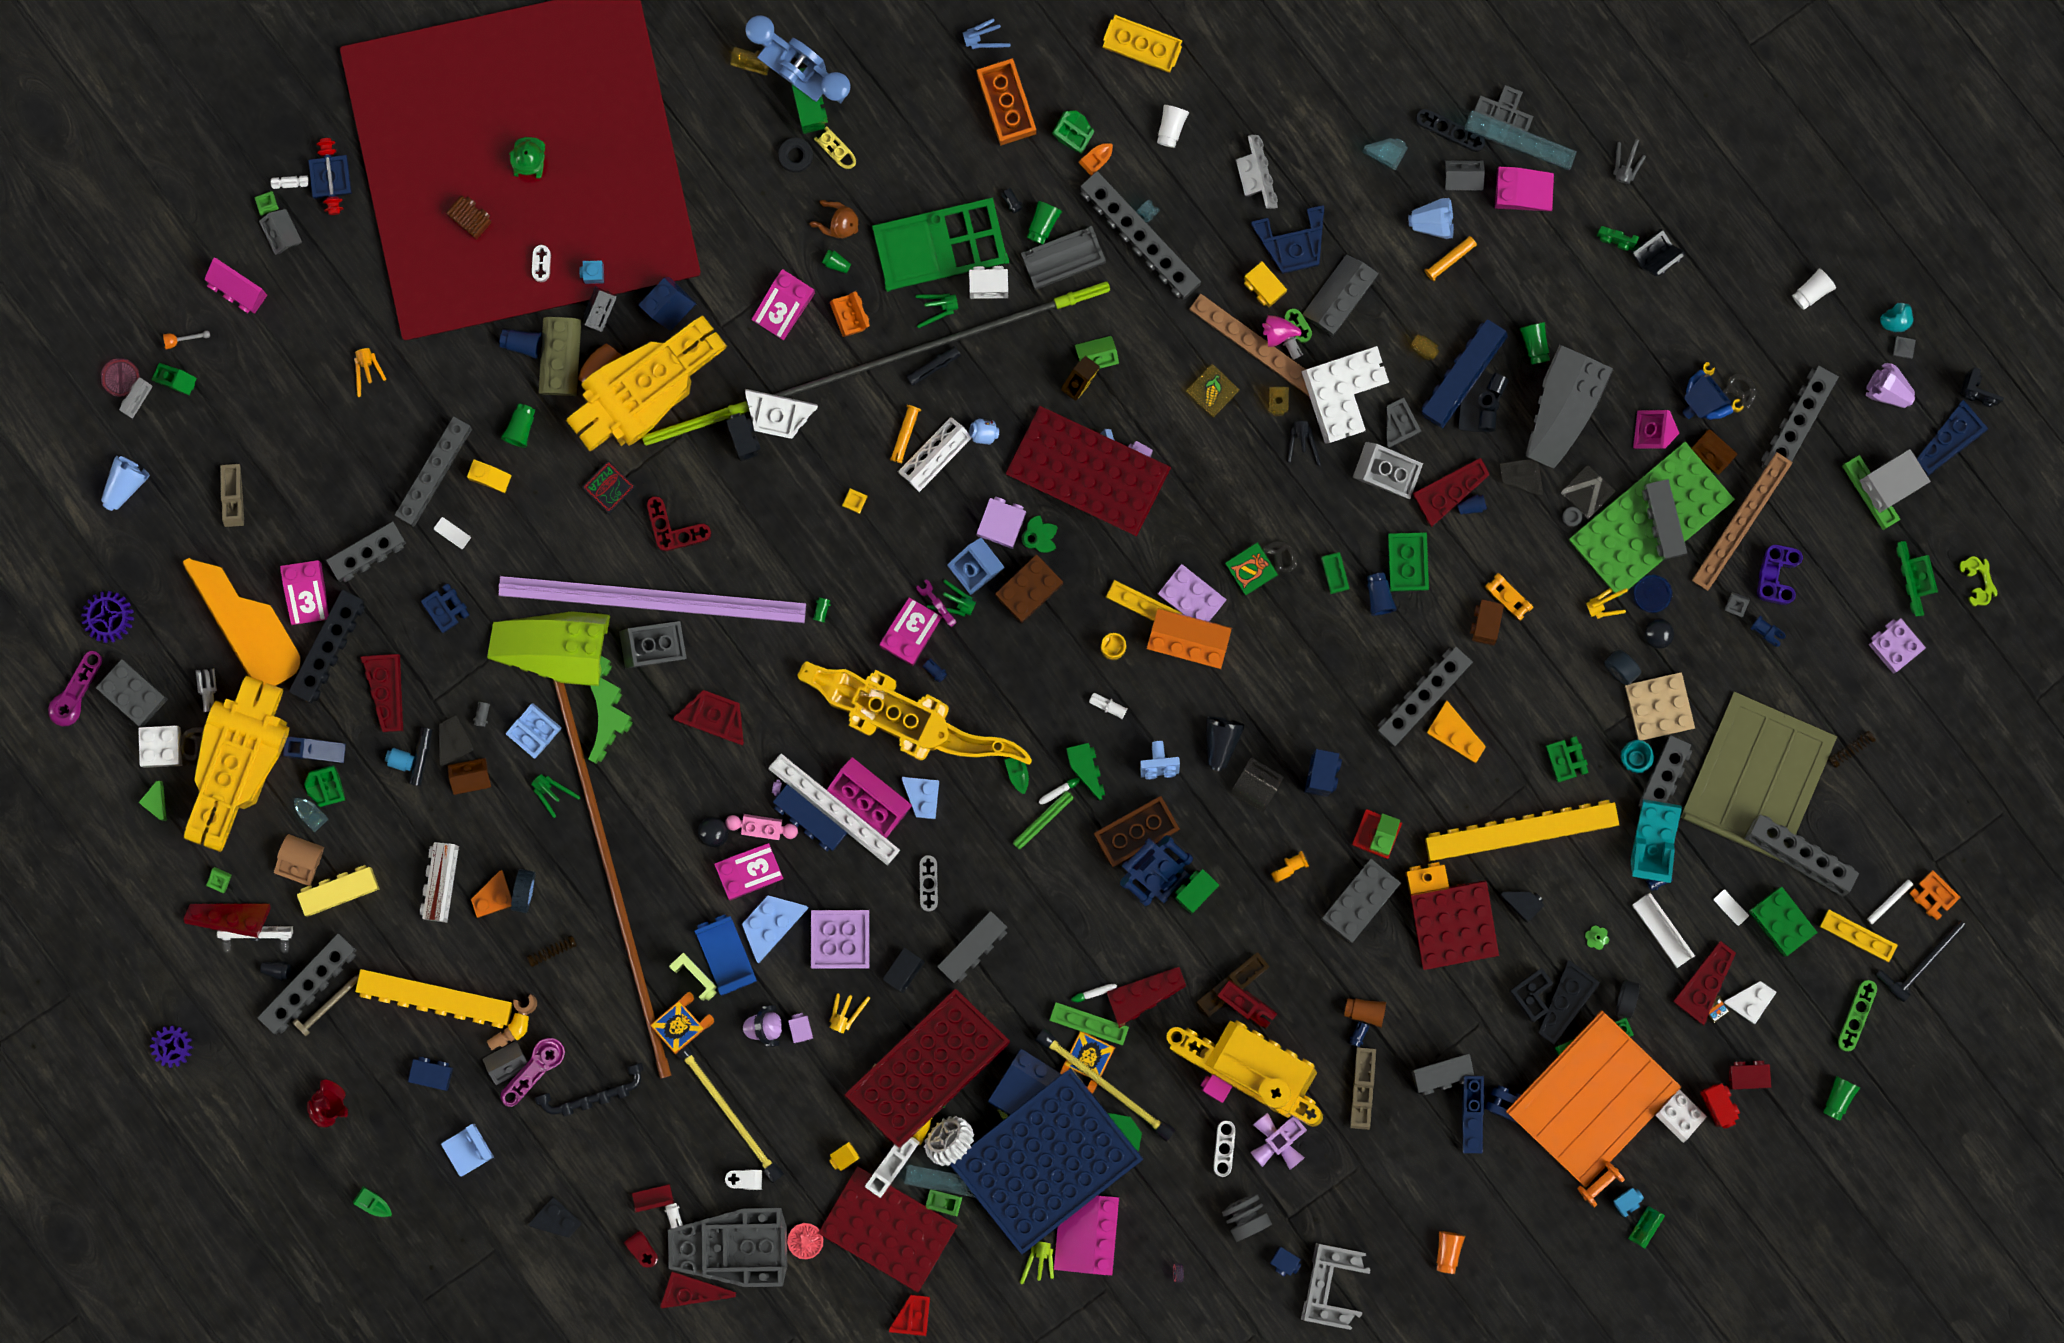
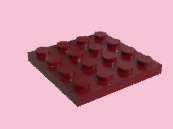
[1410,880,1499,970]

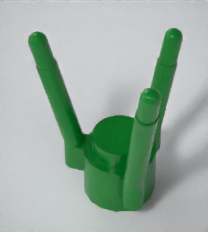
[916,293,958,328]
[927,580,976,617]
[531,774,580,818]

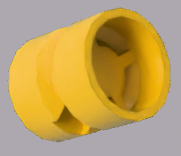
[1101,633,1126,660]

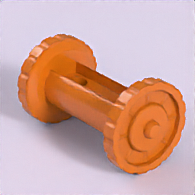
[1577,1161,1625,1207]

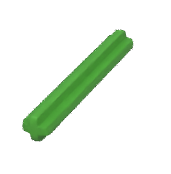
[1013,791,1073,849]

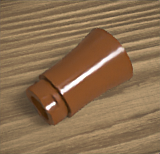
[1344,998,1387,1028]

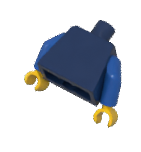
[1682,362,1744,420]

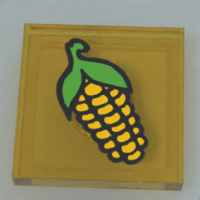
[1186,364,1240,418]

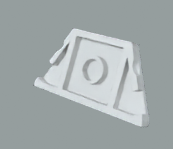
[745,389,818,439]

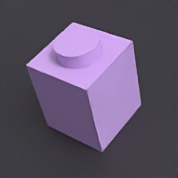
[788,1013,813,1043]

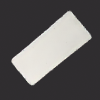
[434,517,471,549]
[1714,890,1749,926]

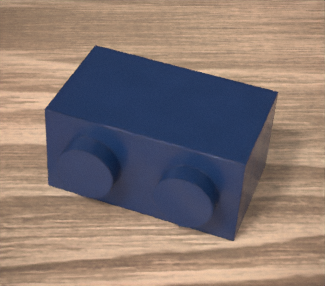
[408,1057,453,1091]

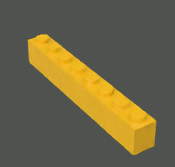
[355,969,513,1028]

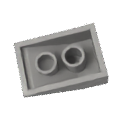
[1353,442,1423,499]

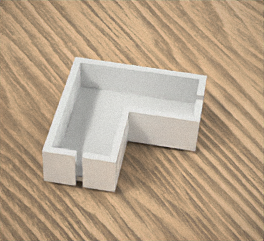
[1301,346,1389,444]

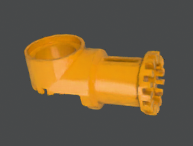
[1271,851,1309,883]

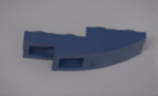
[1462,1076,1484,1153]

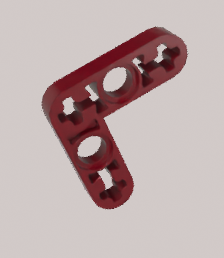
[647,497,711,551]

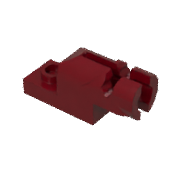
[1218,980,1278,1029]

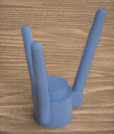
[963,19,1011,49]

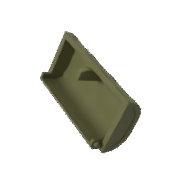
[539,317,581,396]

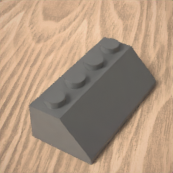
[1302,254,1379,338]

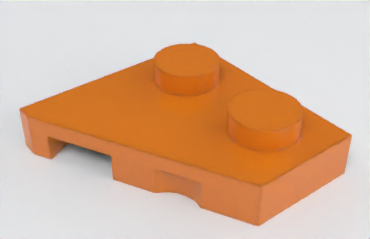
[471,870,512,918]

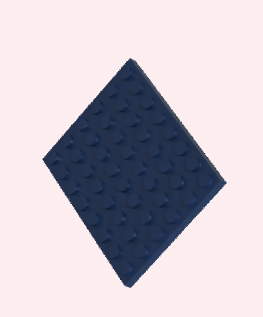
[950,1068,1144,1254]

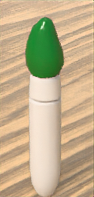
[1039,778,1080,804]
[1071,984,1117,1002]

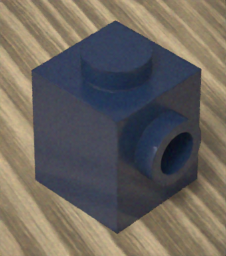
[1270,1247,1301,1277]

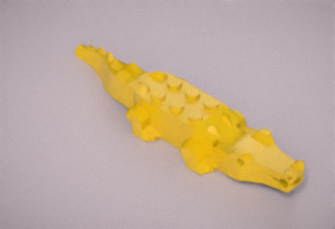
[798,661,1032,765]

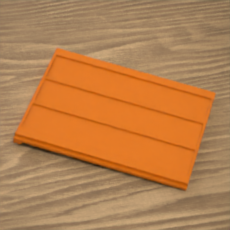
[1506,1010,1681,1188]

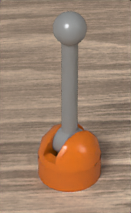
[163,331,210,349]

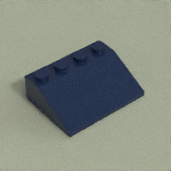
[988,1049,1062,1115]

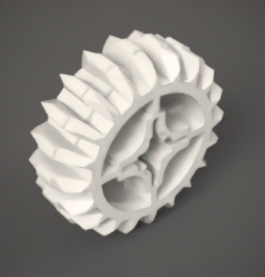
[924,1116,974,1166]

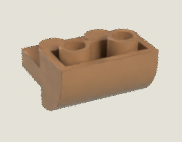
[274,834,324,886]

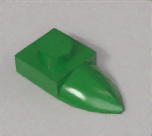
[1004,758,1029,794]
[353,1186,392,1217]

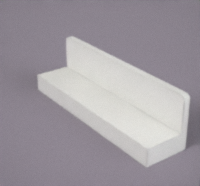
[1632,893,1695,968]

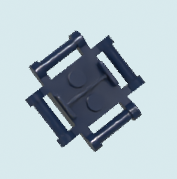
[1120,835,1193,906]

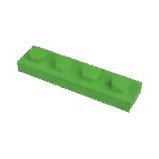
[1842,455,1901,530]
[1050,1002,1129,1046]

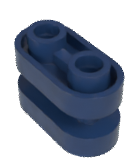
[1484,1085,1521,1123]

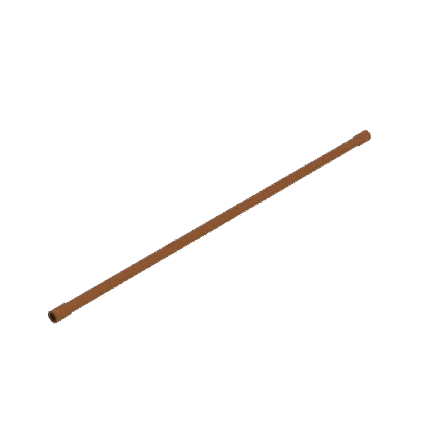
[553,679,672,1079]

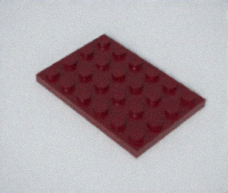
[818,1166,958,1292]

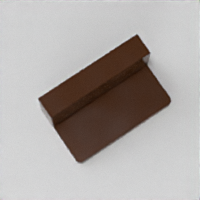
[1691,429,1737,475]
[448,758,491,795]

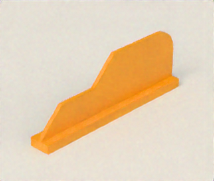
[183,558,300,695]

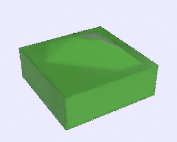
[254,191,279,215]
[206,867,232,893]

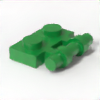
[1546,736,1589,783]

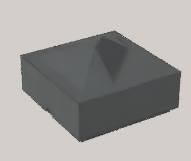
[1893,336,1916,359]
[1725,592,1750,617]

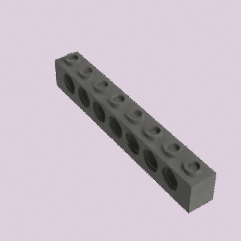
[1080,171,1201,300]

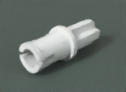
[1089,693,1128,719]

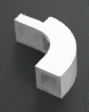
[865,1137,920,1198]

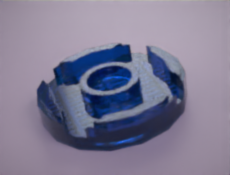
[1634,575,1672,613]

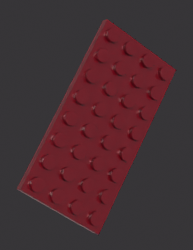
[1006,406,1171,537]
[845,989,1010,1149]

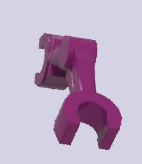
[916,579,957,627]

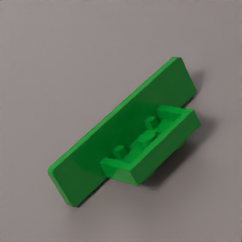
[1897,541,1938,617]

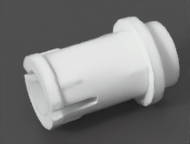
[664,1203,683,1229]

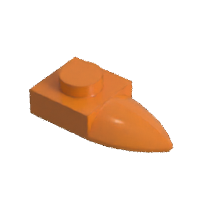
[1079,144,1113,176]

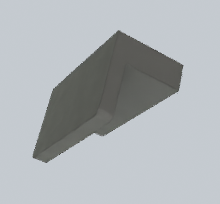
[1445,161,1485,190]
[259,209,302,255]
[483,1041,528,1085]

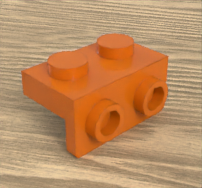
[830,291,869,337]

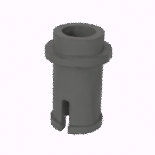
[473,702,490,727]

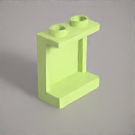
[669,953,717,1001]

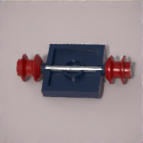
[308,138,352,215]

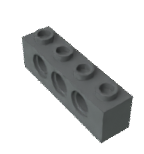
[326,522,406,582]
[1637,735,1692,808]

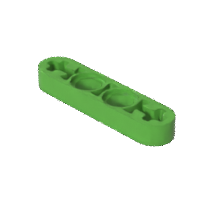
[1838,980,1877,1051]

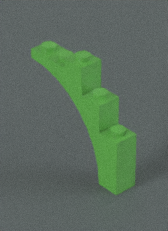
[589,656,632,764]

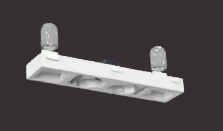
[217,926,293,953]

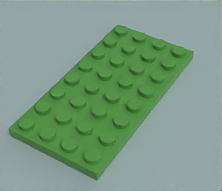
[1569,442,1735,598]

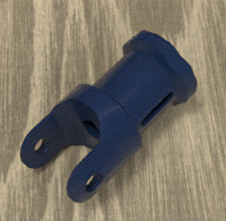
[1750,616,1786,647]

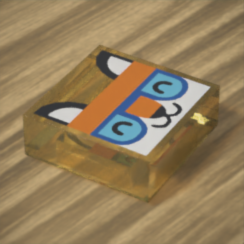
[1708,996,1730,1023]

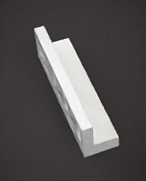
[898,417,971,492]

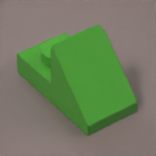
[926,1189,962,1216]

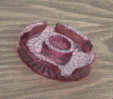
[101,359,140,397]

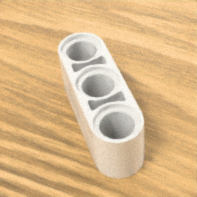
[1213,1121,1235,1177]

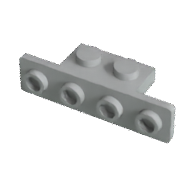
[1236,135,1278,209]

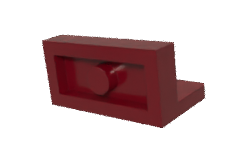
[632,1184,674,1212]

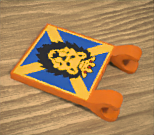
[650,992,714,1054]
[1060,1031,1115,1094]

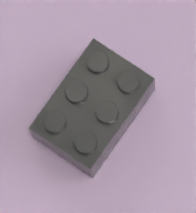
[96,659,168,727]

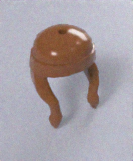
[809,200,858,238]

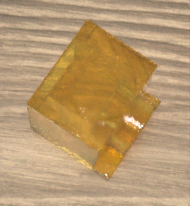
[1268,387,1289,416]

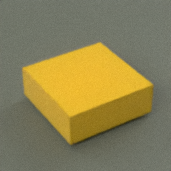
[842,488,868,514]

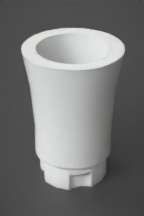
[1157,105,1189,148]
[1792,268,1836,310]

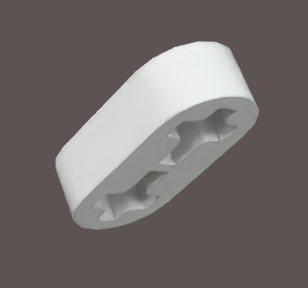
[532,245,551,282]

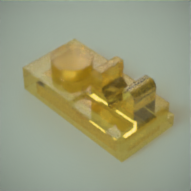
[731,47,769,75]

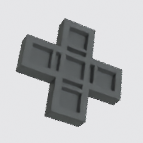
[1473,85,1534,145]

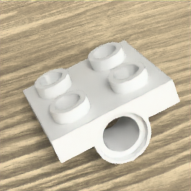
[1656,1089,1707,1143]

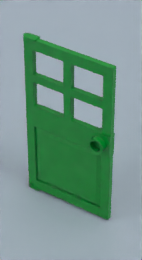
[872,198,1009,292]

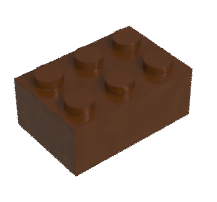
[995,555,1063,624]

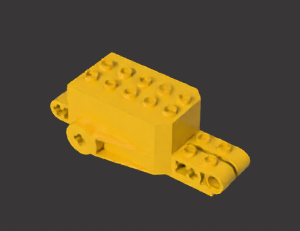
[566,316,727,451]
[184,676,289,852]
[1167,1020,1323,1127]

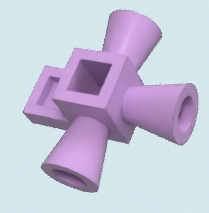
[1250,1113,1307,1170]

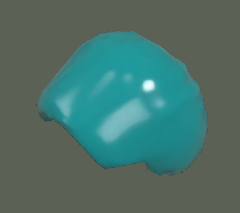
[1880,303,1913,332]
[1621,740,1654,773]

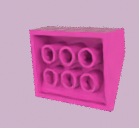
[1054,1195,1119,1275]

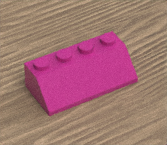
[827,757,912,838]

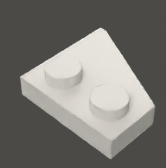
[1724,981,1776,1024]

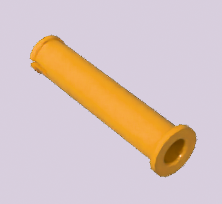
[1424,236,1477,282]
[890,405,921,463]

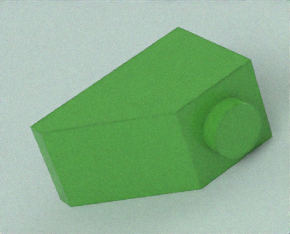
[1369,813,1400,856]

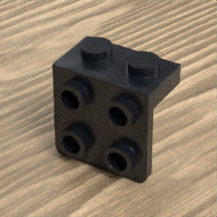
[1630,229,1685,276]

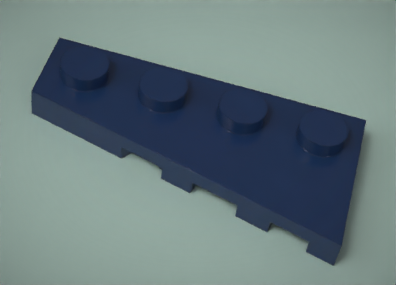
[1917,400,1988,476]

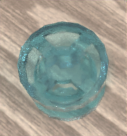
[1136,199,1160,223]

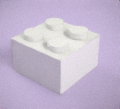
[969,266,1008,299]
[139,726,182,768]

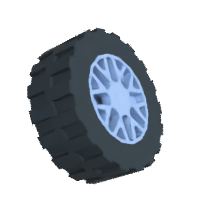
[511,869,536,913]

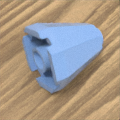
[1408,198,1454,239]

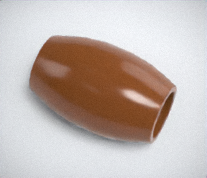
[578,343,622,383]

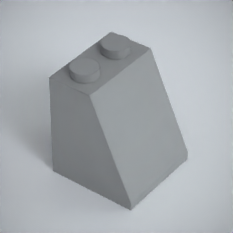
[1859,449,1931,513]

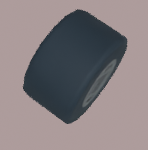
[1605,649,1641,686]

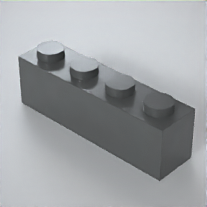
[1642,479,1687,561]
[937,911,1007,983]

